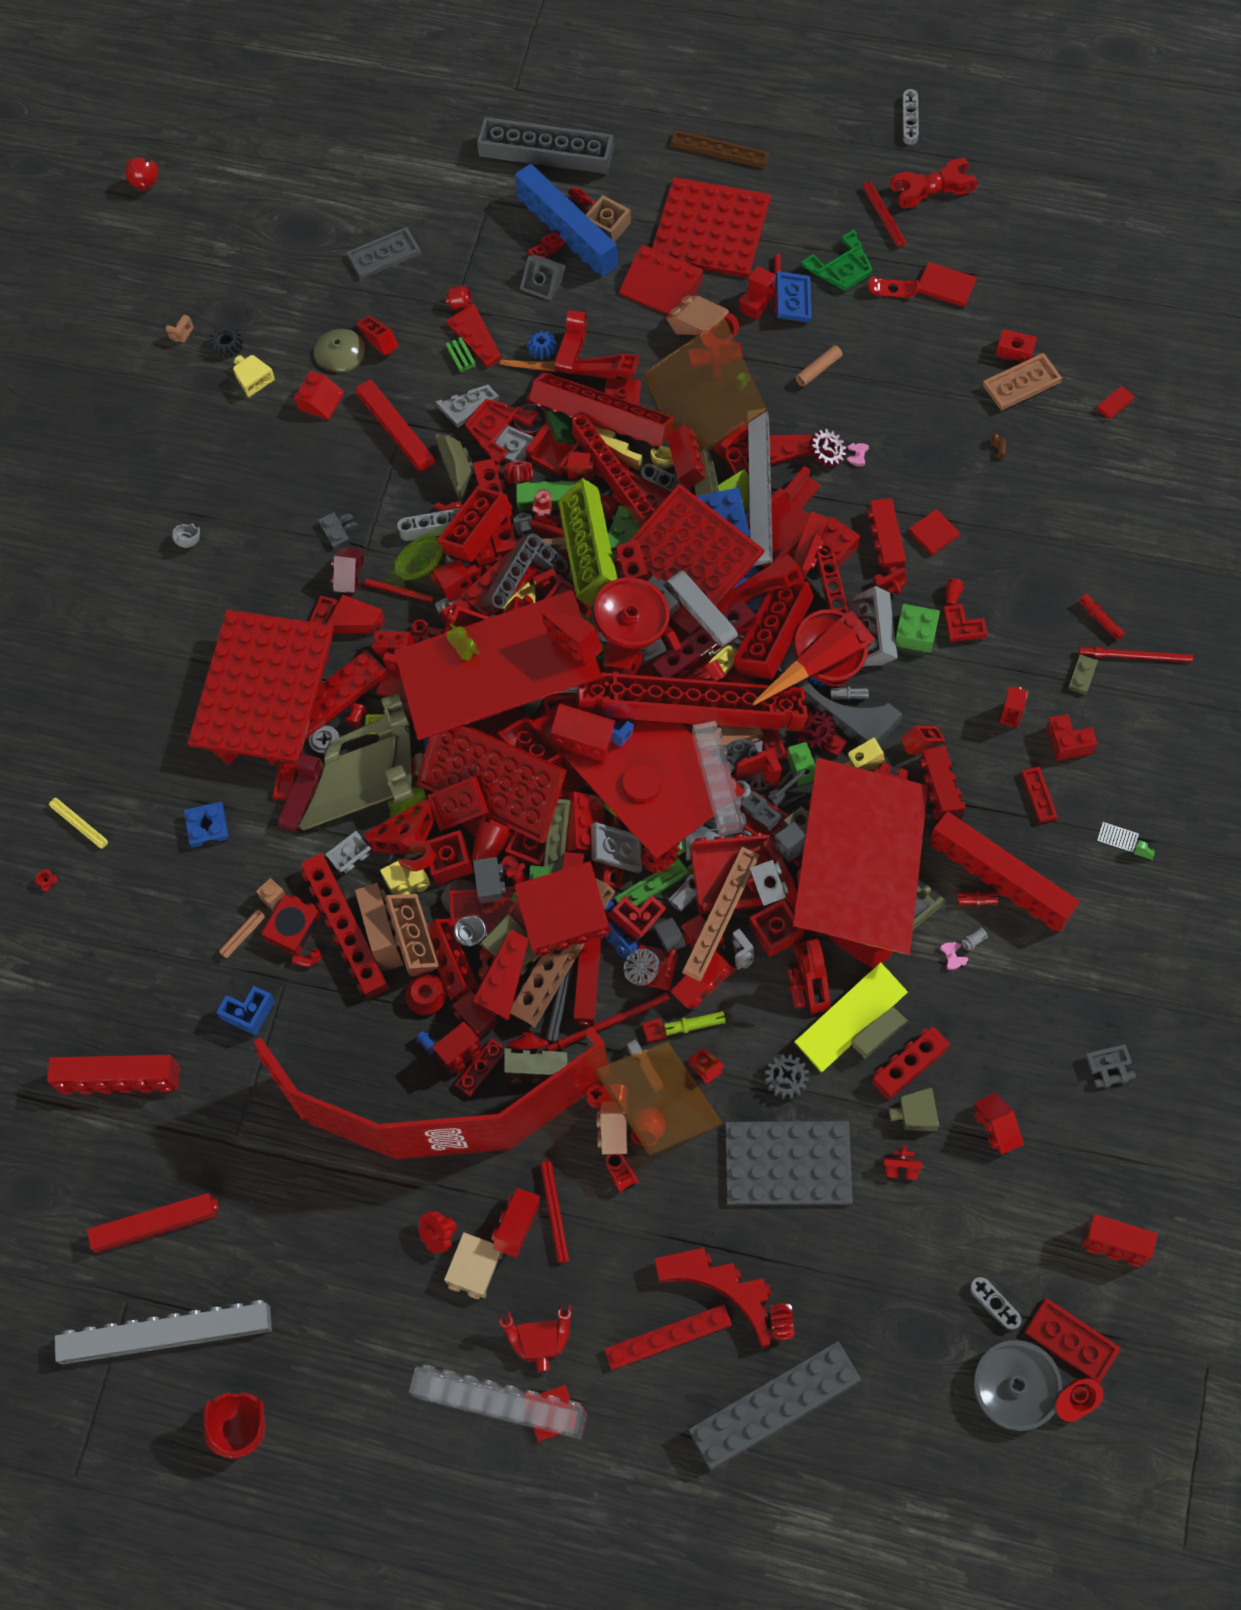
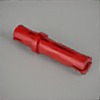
[1078,594,1126,641]

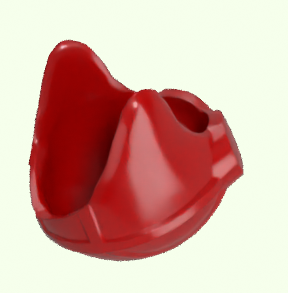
[204,1392,266,1459]

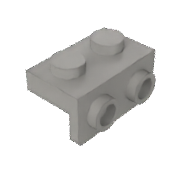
[325,831,372,873]

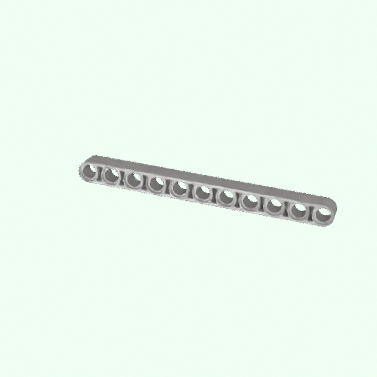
[748,408,773,566]

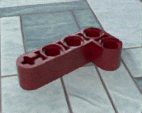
[278,753,324,833]

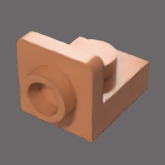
[166,315,194,343]

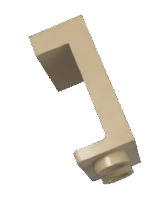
[444,1233,503,1300]

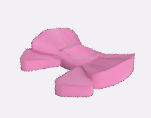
[847,443,869,467]
[940,942,968,970]

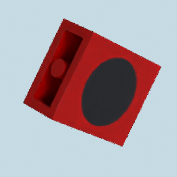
[261,894,322,955]

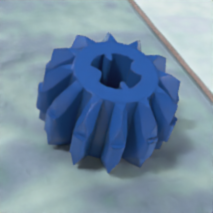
[527,330,557,361]

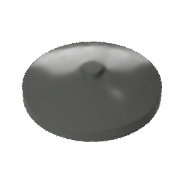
[973,1340,1062,1431]

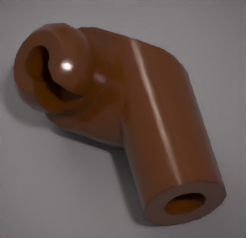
[989,433,1007,459]

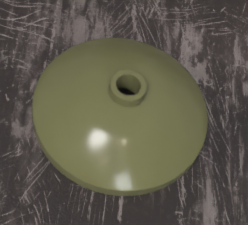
[314,329,365,373]

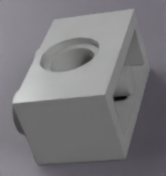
[750,860,789,906]

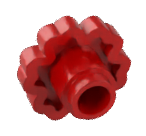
[418,1211,456,1254]

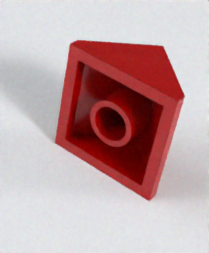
[530,514,565,539]

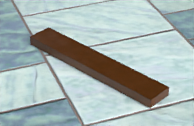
[670,130,770,169]

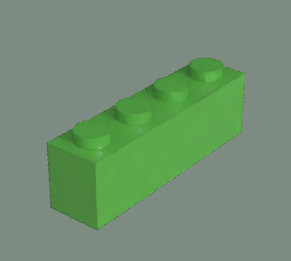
[517,480,579,512]

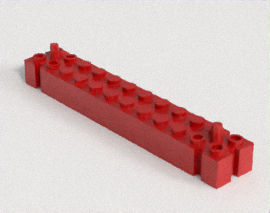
[575,672,808,732]

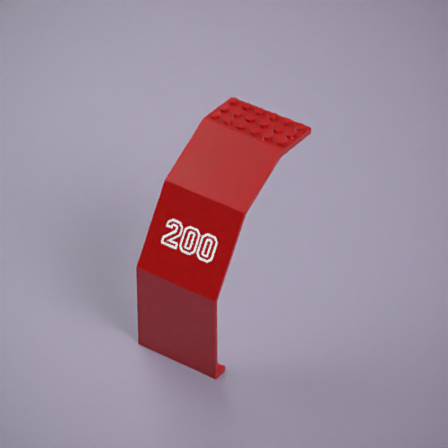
[254,1027,610,1159]

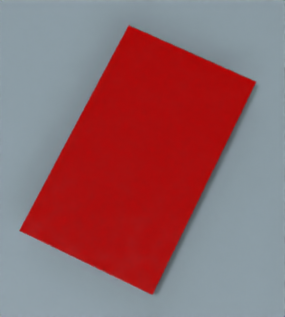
[394,590,602,741]
[533,671,745,859]
[793,758,928,955]

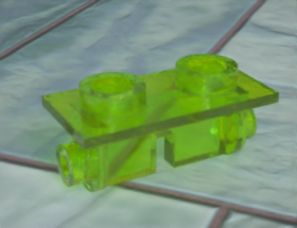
[447,624,480,660]

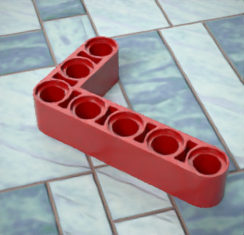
[801,541,849,623]

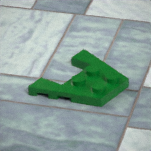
[801,230,873,291]

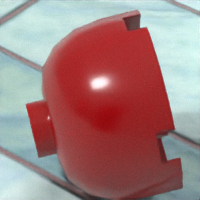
[125,158,159,190]

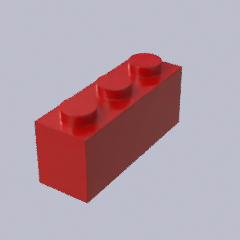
[491,1188,540,1258]

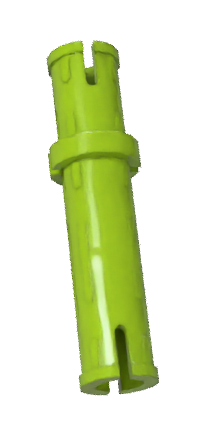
[664,1011,725,1036]

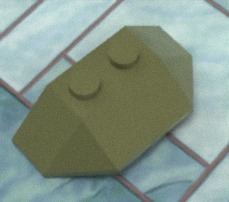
[435,434,475,500]

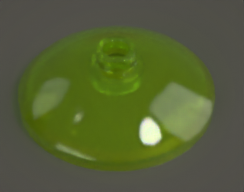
[395,536,443,580]

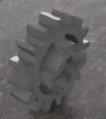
[765,1055,809,1099]

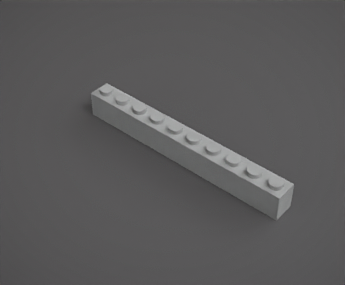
[55,1300,272,1364]

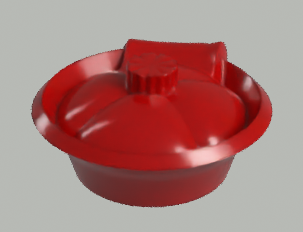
[405,975,448,1015]

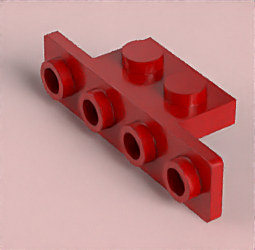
[793,512,828,581]

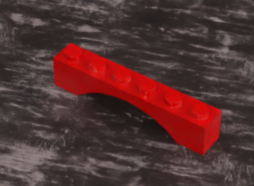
[717,554,804,613]

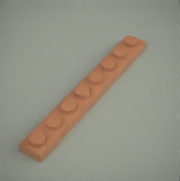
[682,847,760,982]

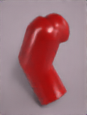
[292,949,321,968]

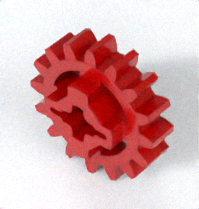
[640,843,681,874]

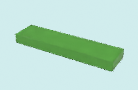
[614,858,689,907]

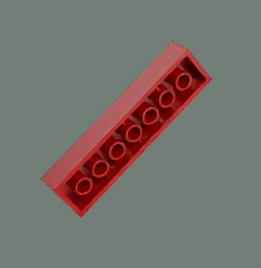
[529,372,675,447]
[930,811,1080,932]

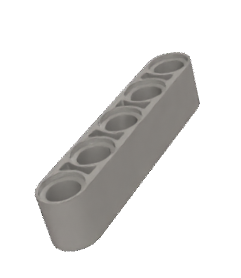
[397,508,460,541]
[666,570,738,647]

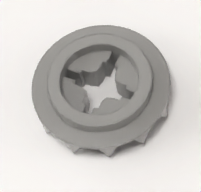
[309,726,339,755]

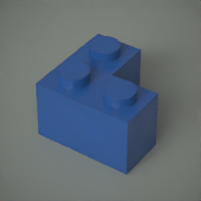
[216,986,275,1036]

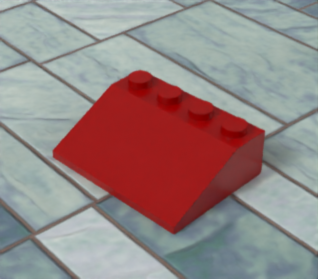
[619,245,703,315]

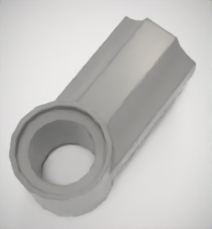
[668,874,696,912]

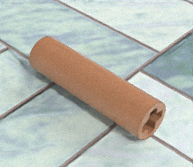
[795,345,843,387]

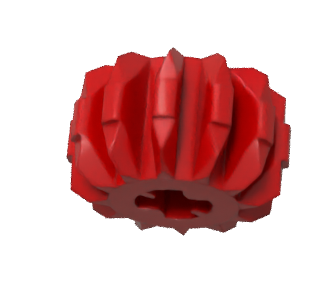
[503,461,533,484]
[770,1303,795,1341]

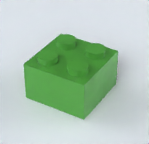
[895,604,940,653]

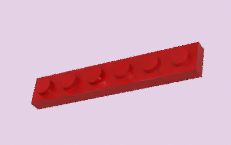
[605,1305,732,1370]

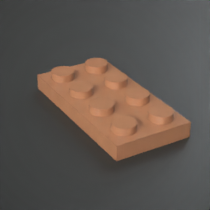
[983,353,1062,411]

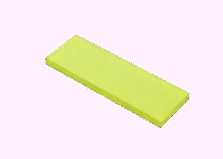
[794,962,908,1072]

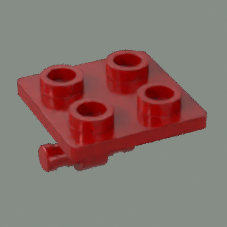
[631,945,678,991]

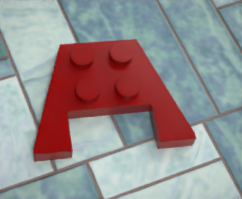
[465,399,538,465]

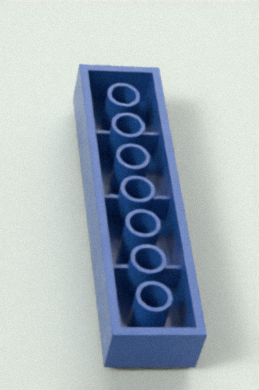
[515,164,618,277]

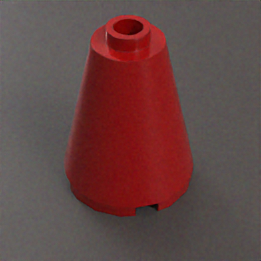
[471,815,515,867]

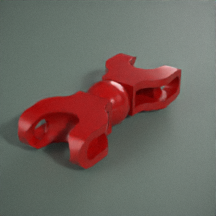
[889,158,978,208]

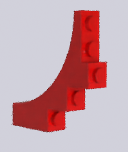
[655,1248,773,1349]

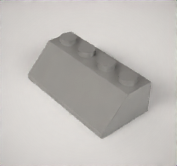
[847,586,897,666]

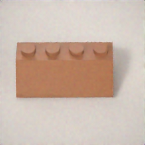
[385,894,440,977]

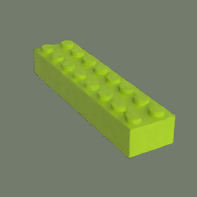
[558,478,617,607]

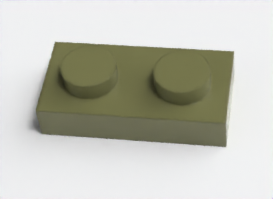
[1068,655,1098,695]

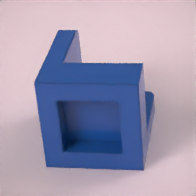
[612,720,634,747]

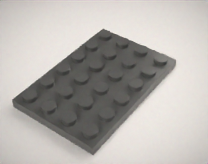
[726,1121,853,1205]

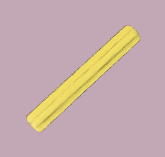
[49,798,108,849]

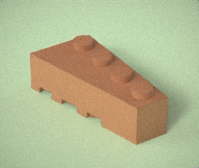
[355,883,403,972]

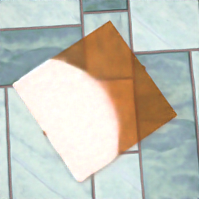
[595,1042,722,1155]

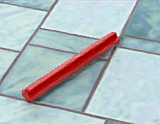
[863,181,906,248]
[540,1161,569,1263]

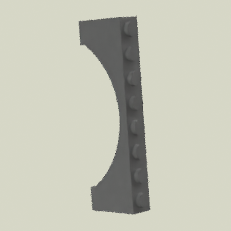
[774,638,902,745]

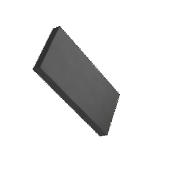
[346,227,421,280]

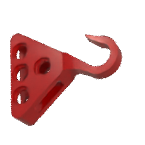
[364,799,435,872]
[793,939,831,1015]

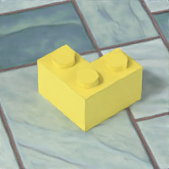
[380,861,431,895]

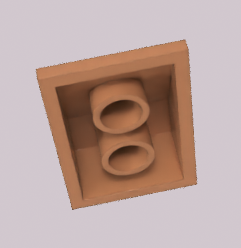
[666,295,729,335]

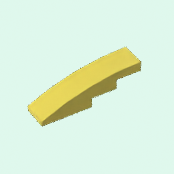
[592,424,642,471]

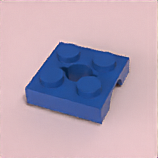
[184,801,229,848]

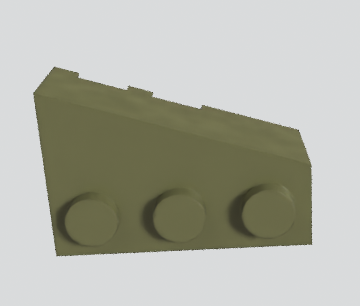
[505,1048,568,1086]

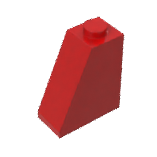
[327,595,385,634]

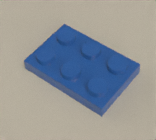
[775,271,812,323]

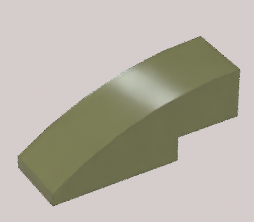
[851,1007,908,1059]

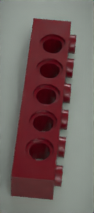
[652,600,756,678]

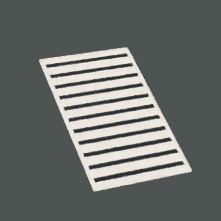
[1097,822,1139,852]

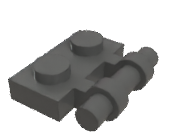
[1085,1044,1136,1088]

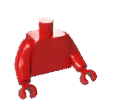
[499,1304,572,1373]

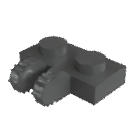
[318,512,358,550]

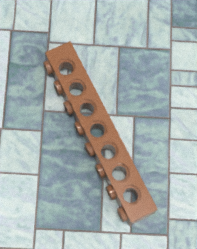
[510,879,615,1028]

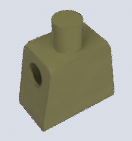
[889,1088,939,1131]

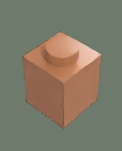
[256,878,286,912]

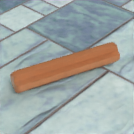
[219,910,265,958]

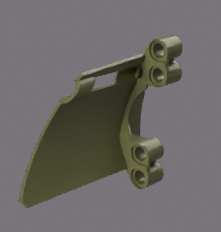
[298,693,414,830]

